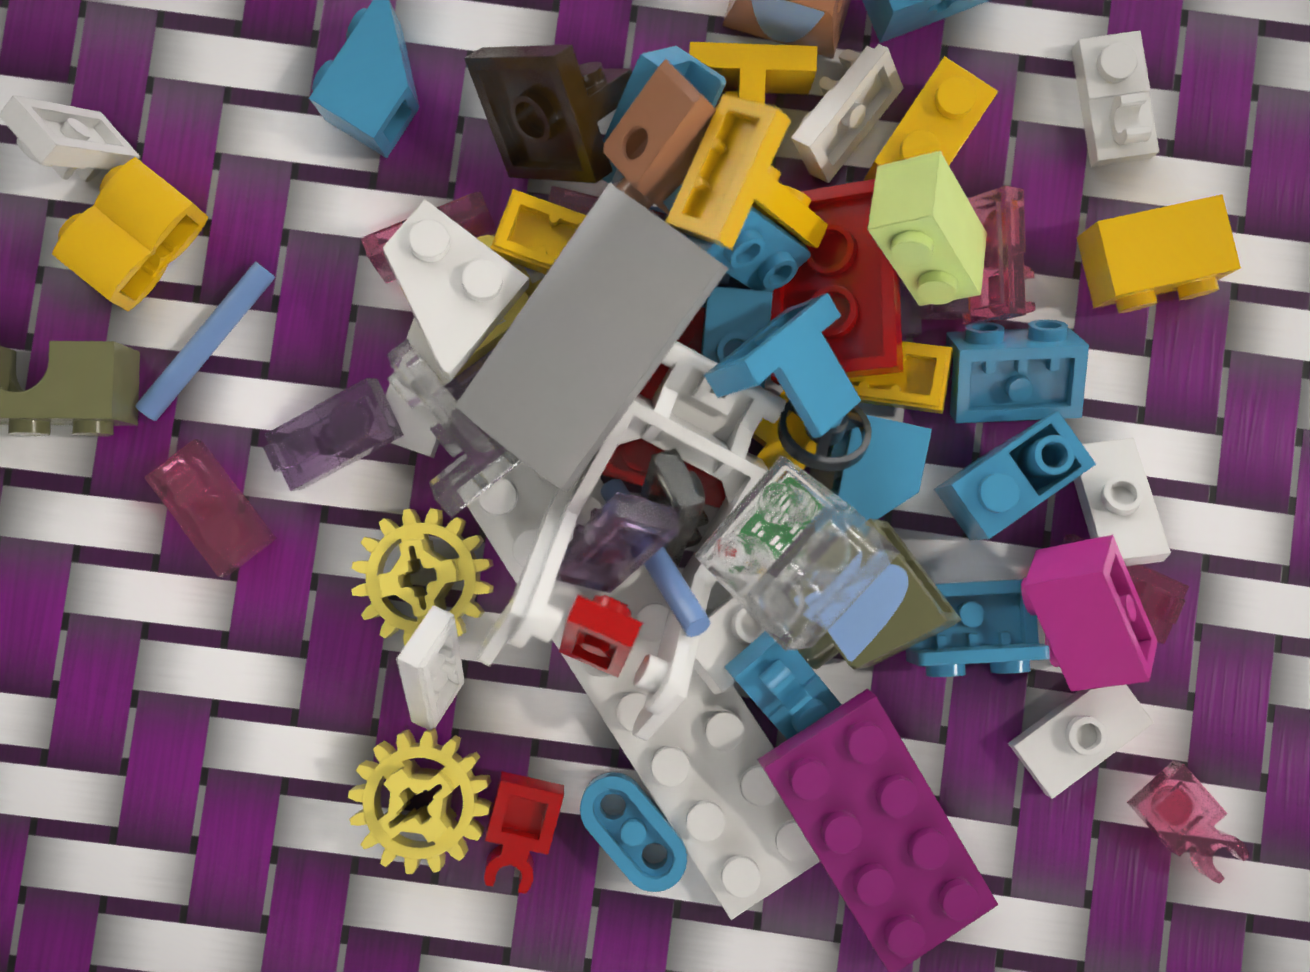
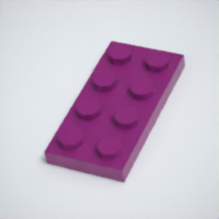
[757,688,998,972]

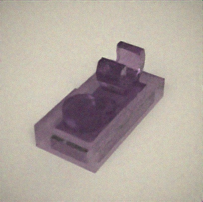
[263,378,404,491]
[555,492,679,593]

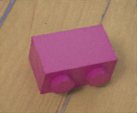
[1021,535,1158,692]

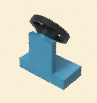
[704,293,872,471]

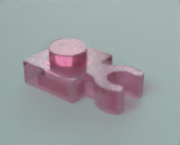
[1127,760,1250,884]

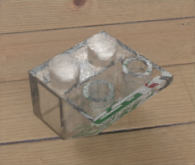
[694,456,900,651]

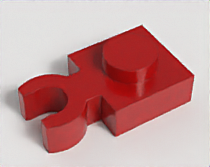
[484,771,564,894]

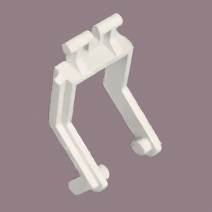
[476,341,786,741]

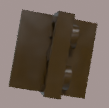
[464,44,632,183]

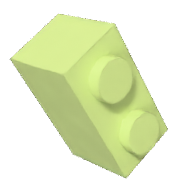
[868,151,987,306]

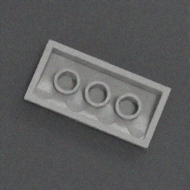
[455,182,728,492]

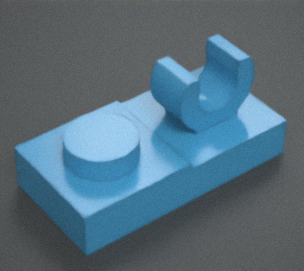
[724,624,842,740]

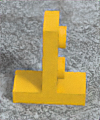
[689,42,818,104]
[665,94,828,250]

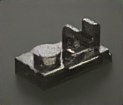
[637,448,709,569]

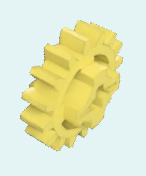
[351,508,494,646]
[348,728,493,874]

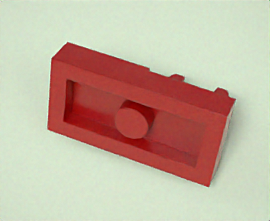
[559,595,643,678]

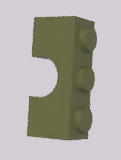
[0,341,140,436]

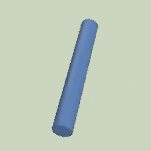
[135,261,276,421]
[600,479,711,637]

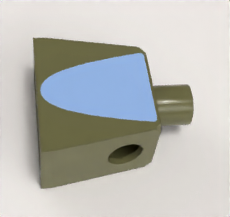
[793,518,961,670]

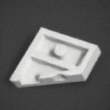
[383,199,529,381]

